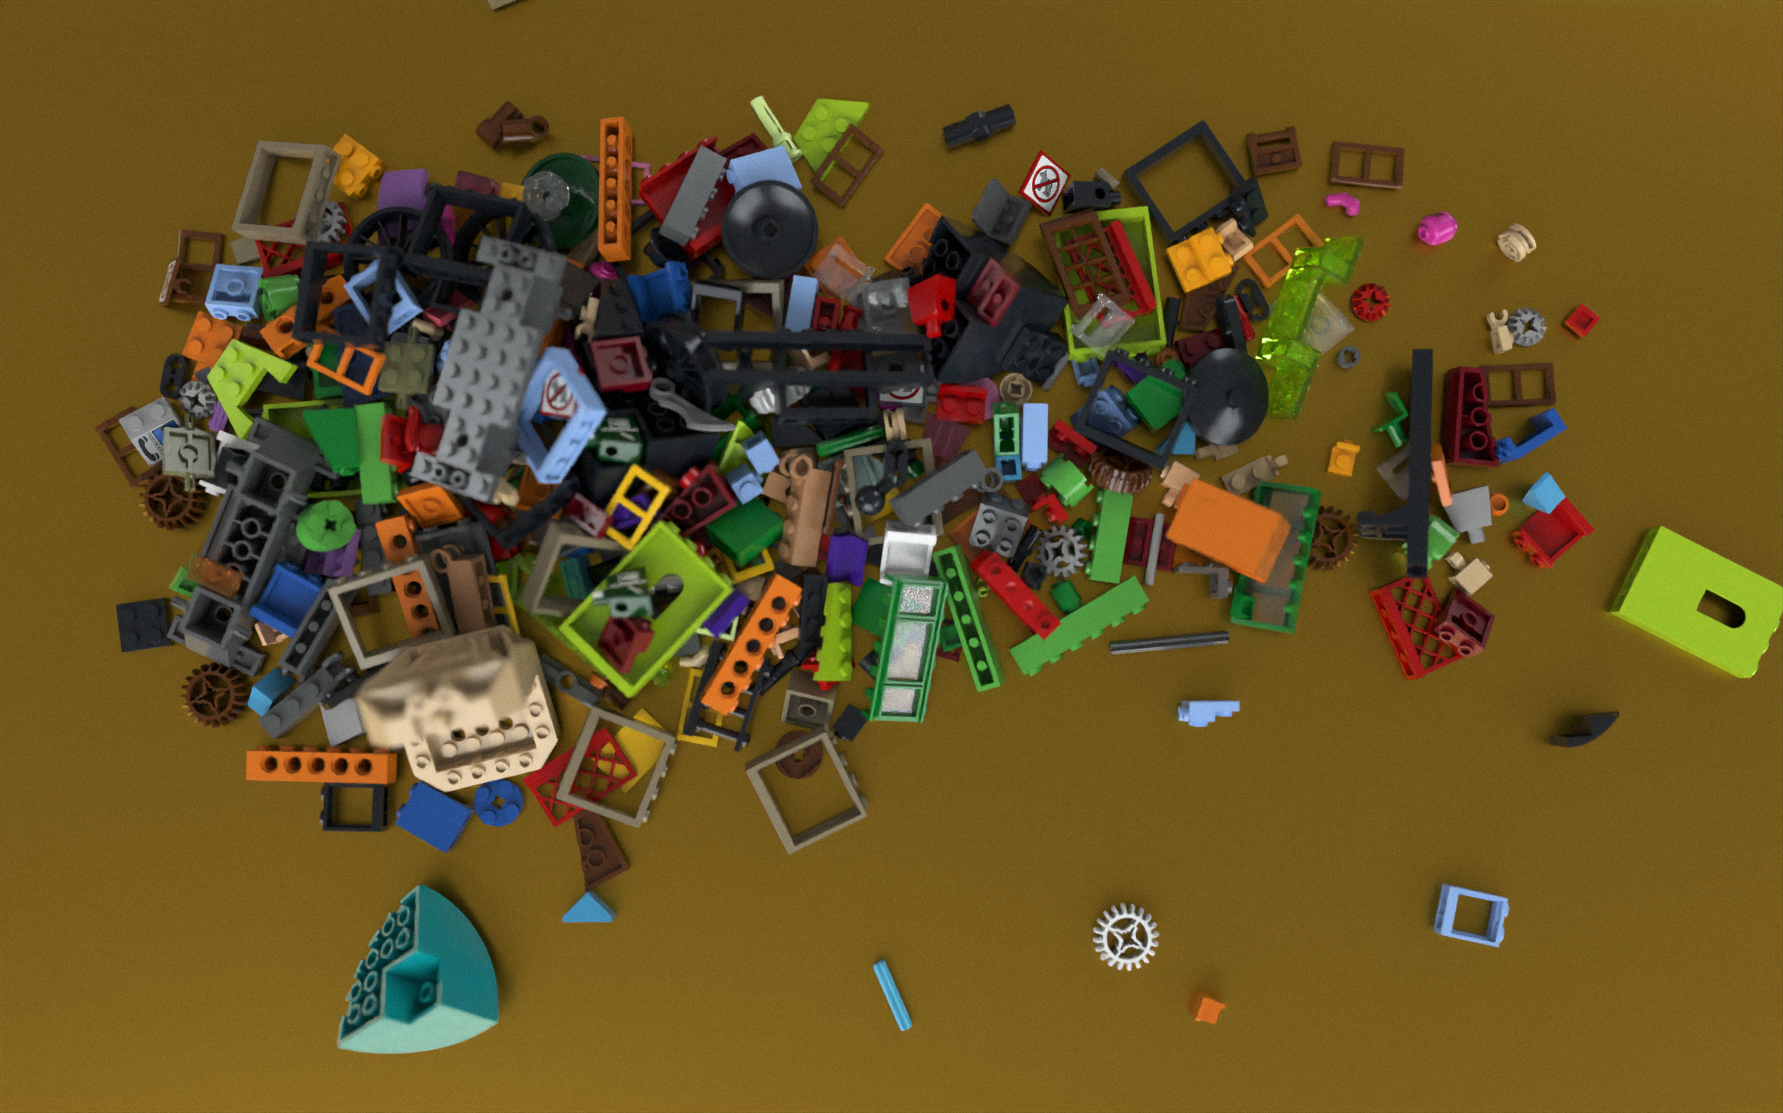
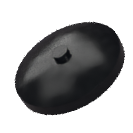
[721,180,818,279]
[1181,348,1269,446]

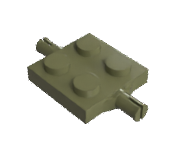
[378,328,436,410]
[162,414,216,492]

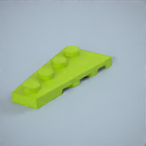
[813,583,852,681]

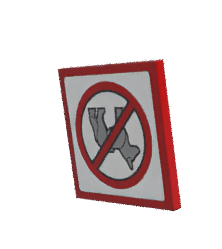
[1018,150,1071,217]
[540,368,584,419]

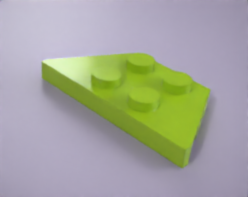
[793,99,870,182]
[717,418,767,497]

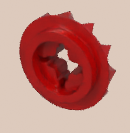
[1351,283,1391,321]

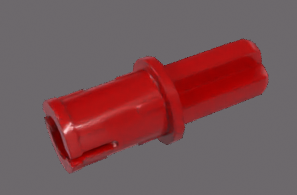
[1233,295,1256,342]

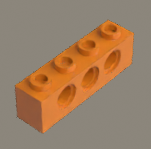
[260,274,354,360]

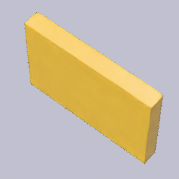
[592,707,677,793]

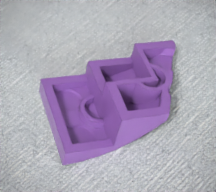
[377,168,429,246]
[302,525,362,579]

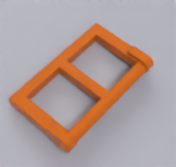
[1241,213,1325,289]
[306,324,386,395]

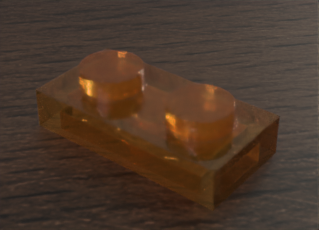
[186,554,244,598]

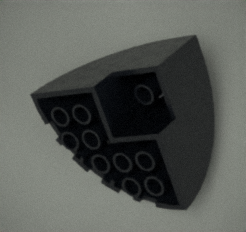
[917,215,1069,383]
[563,368,720,509]

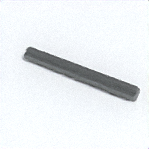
[1110,631,1229,655]

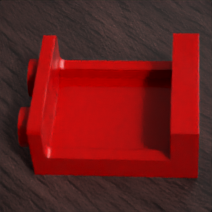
[1511,497,1595,569]

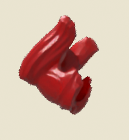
[404,405,446,457]

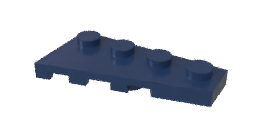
[333,303,392,409]

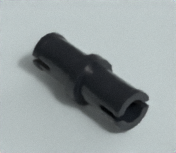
[1163,297,1182,347]
[1005,524,1044,572]

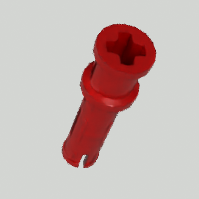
[826,305,864,371]

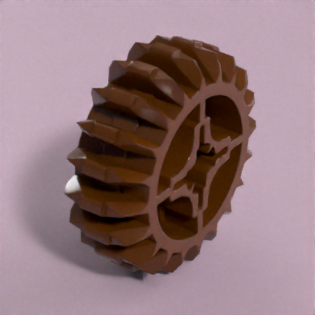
[1087,445,1153,495]
[139,469,208,531]
[1292,506,1359,571]
[180,662,250,728]

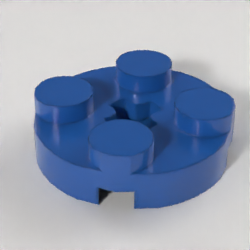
[474,778,524,827]

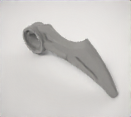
[649,377,736,431]

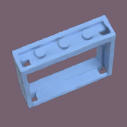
[515,347,607,484]

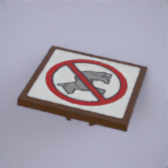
[158,257,191,307]

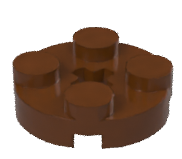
[775,730,823,779]

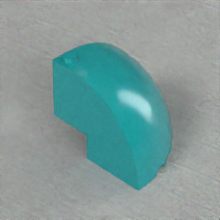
[337,884,499,1054]

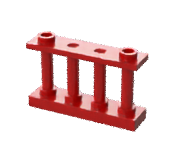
[968,548,1062,640]

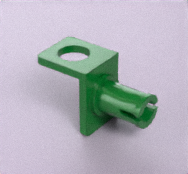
[1372,391,1409,447]

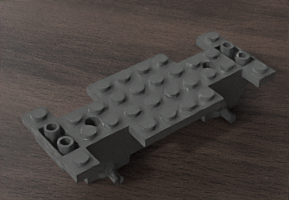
[411,235,572,503]
[167,416,340,677]

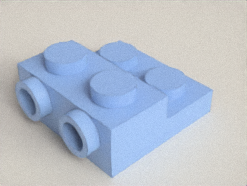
[205,264,264,321]
[1178,700,1239,727]

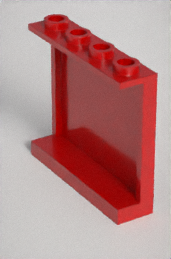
[638,135,736,260]

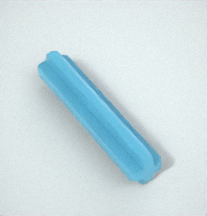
[873,960,912,1031]

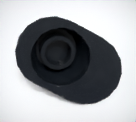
[643,227,698,272]

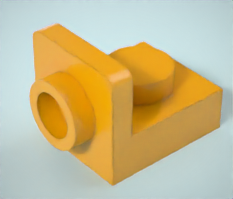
[1326,439,1360,477]

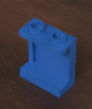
[626,261,692,325]
[1494,408,1567,464]
[249,560,325,638]
[395,780,475,853]

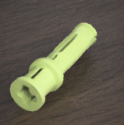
[750,96,803,163]

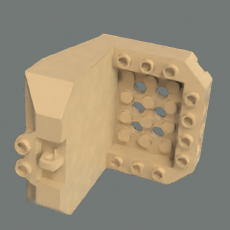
[356,625,561,792]

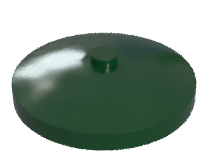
[521,153,599,249]

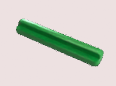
[816,425,884,457]

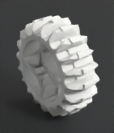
[749,366,812,414]
[1093,903,1159,971]

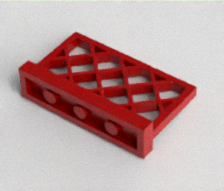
[255,201,364,280]
[1064,220,1157,329]
[1369,574,1463,680]
[522,726,637,828]

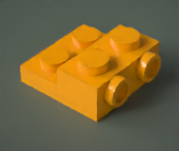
[326,134,385,201]
[1166,227,1234,294]

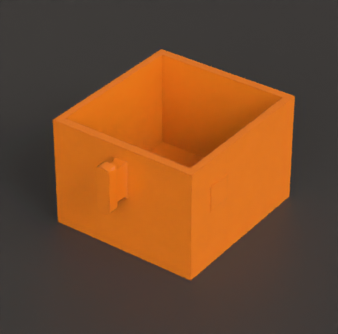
[1166,478,1292,584]

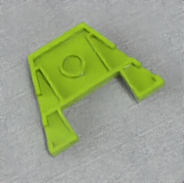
[207,339,298,440]

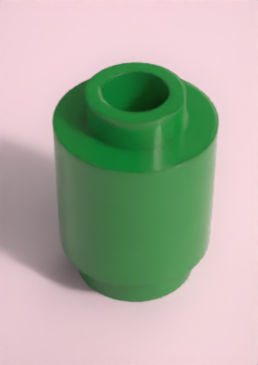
[1050,578,1083,615]

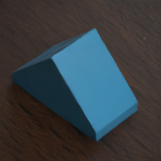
[1154,422,1196,455]
[1522,472,1565,514]
[247,667,297,716]
[562,889,615,922]

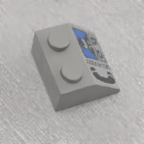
[119,396,184,467]

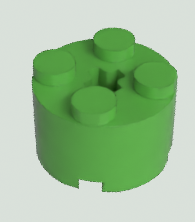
[258,274,300,322]
[1040,453,1094,508]
[296,500,356,552]
[1401,515,1460,570]

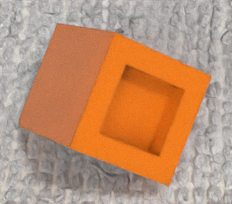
[1191,991,1226,1024]

